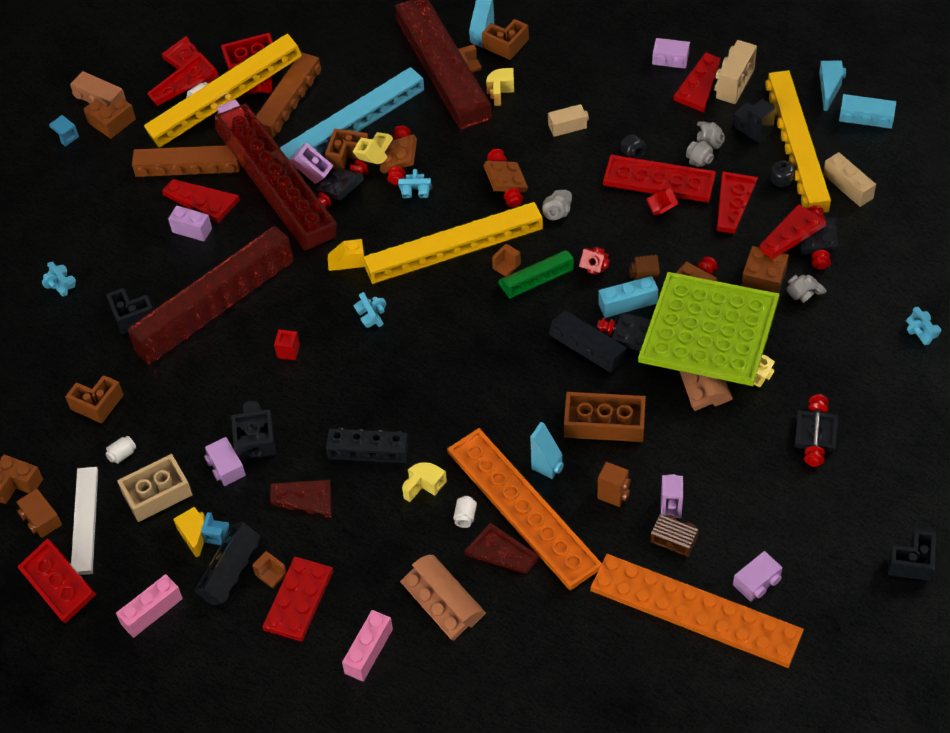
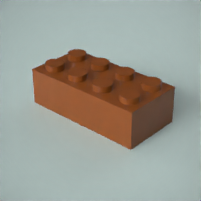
[564,392,646,442]

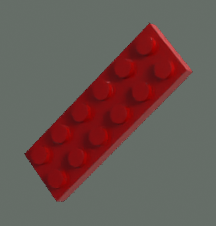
[603,155,716,203]

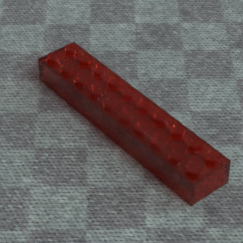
[395,0,492,129]
[215,103,337,251]
[128,226,293,365]

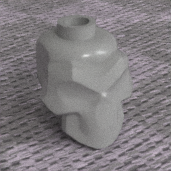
[697,122,725,149]
[686,141,714,167]
[542,190,572,221]
[786,275,827,303]

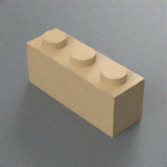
[823,152,876,207]

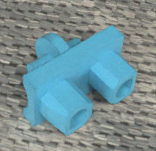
[398,169,432,198]
[42,262,76,297]
[353,292,386,328]
[906,307,941,345]

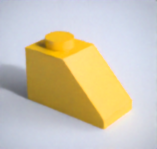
[328,239,365,271]
[174,507,206,558]

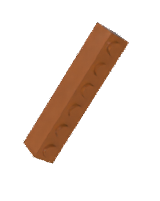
[253,52,321,138]
[132,145,241,177]

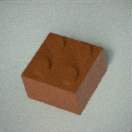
[741,246,789,293]

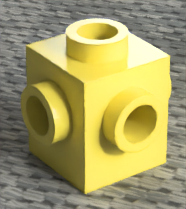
[754,355,775,388]

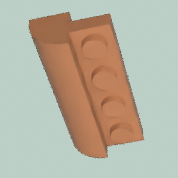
[680,371,733,411]
[400,555,486,641]

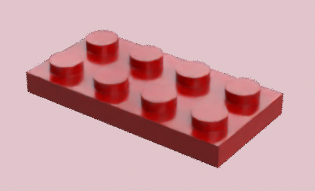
[18,538,96,623]
[263,556,333,642]

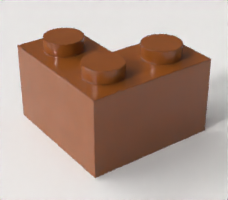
[482,19,529,60]
[84,97,136,139]
[325,129,369,170]
[65,375,123,424]
[0,454,43,504]

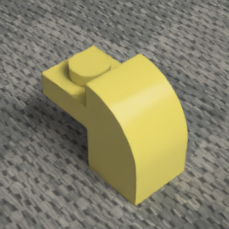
[486,68,514,106]
[352,132,393,164]
[402,462,447,502]

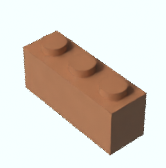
[70,71,126,107]

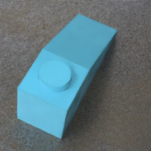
[469,0,494,49]
[819,61,846,111]
[530,422,564,479]

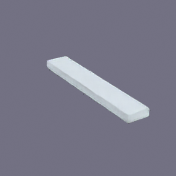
[71,467,98,575]

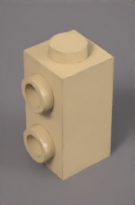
[548,104,589,137]

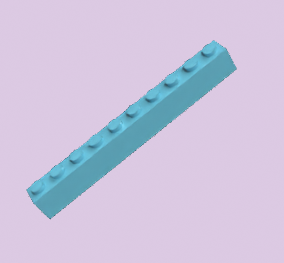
[273,67,424,175]

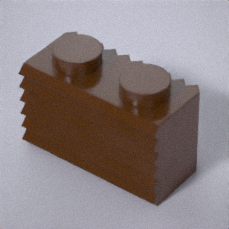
[629,254,660,281]
[650,514,699,557]

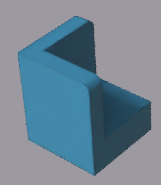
[50,115,79,146]
[201,512,230,545]

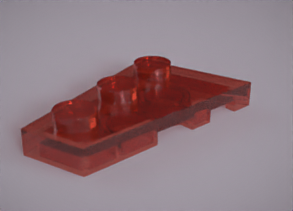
[270,480,331,518]
[465,523,539,574]

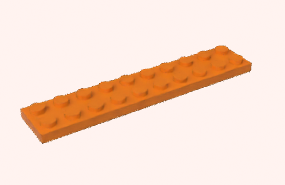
[447,428,603,591]
[591,554,804,668]

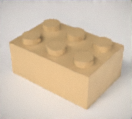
[715,40,757,104]
[117,454,192,522]

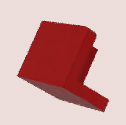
[247,76,273,95]
[646,188,679,215]
[274,330,300,360]

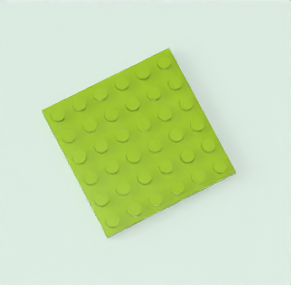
[638,272,780,386]

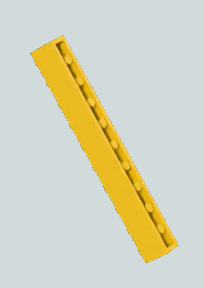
[144,33,302,148]
[765,70,831,212]
[364,202,543,284]

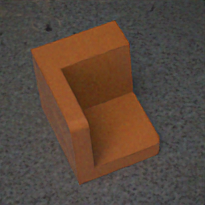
[458,44,481,74]
[492,244,521,277]
[252,551,287,588]

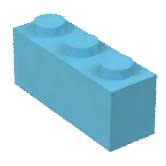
[839,94,896,129]
[599,276,658,318]

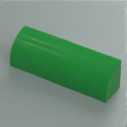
[498,250,574,299]

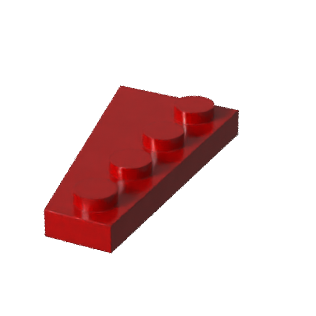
[162,36,219,84]
[147,53,218,106]
[673,53,721,112]
[716,172,758,234]
[162,179,240,223]
[759,204,826,259]

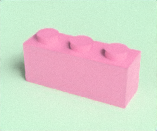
[116,574,183,638]
[342,610,393,682]

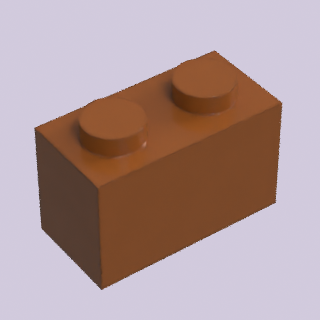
[598,462,631,507]
[17,489,62,538]

